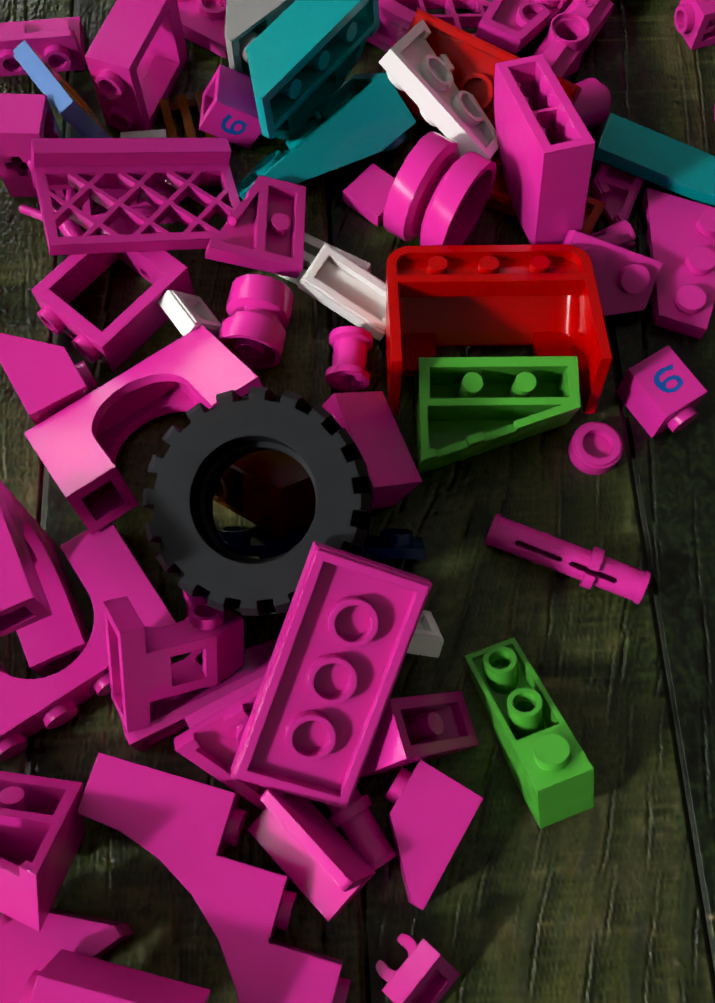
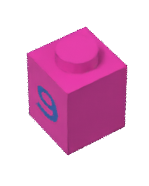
[199,64,262,150]
[615,345,708,438]

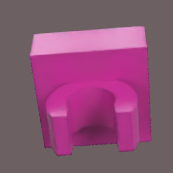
[375,933,460,1003]

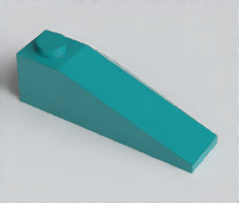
[236,73,416,202]

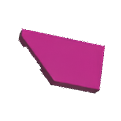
[590,162,644,225]

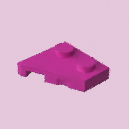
[205,175,306,278]
[564,230,663,316]

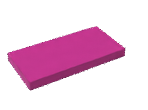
[231,541,433,810]

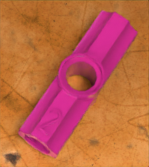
[532,0,614,79]

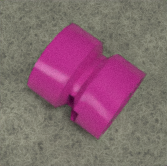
[218,274,294,369]

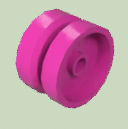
[383,132,497,246]

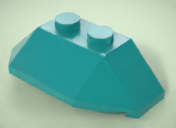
[246,0,380,140]

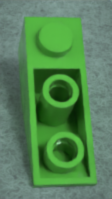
[464,637,594,829]

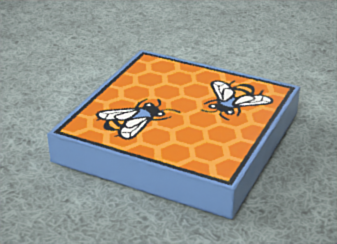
[13,40,114,138]

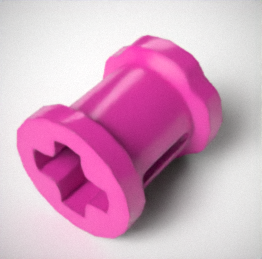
[325,326,373,392]

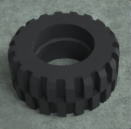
[142,387,375,616]

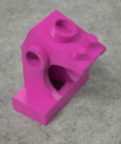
[103,590,244,732]

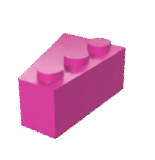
[0,771,84,932]

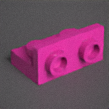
[0,16,85,77]

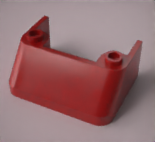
[386,244,612,416]

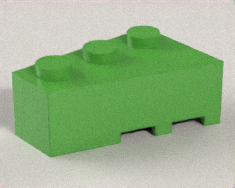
[414,356,581,474]

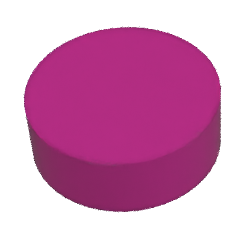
[568,422,623,475]

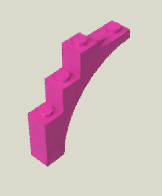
[76,752,351,1003]

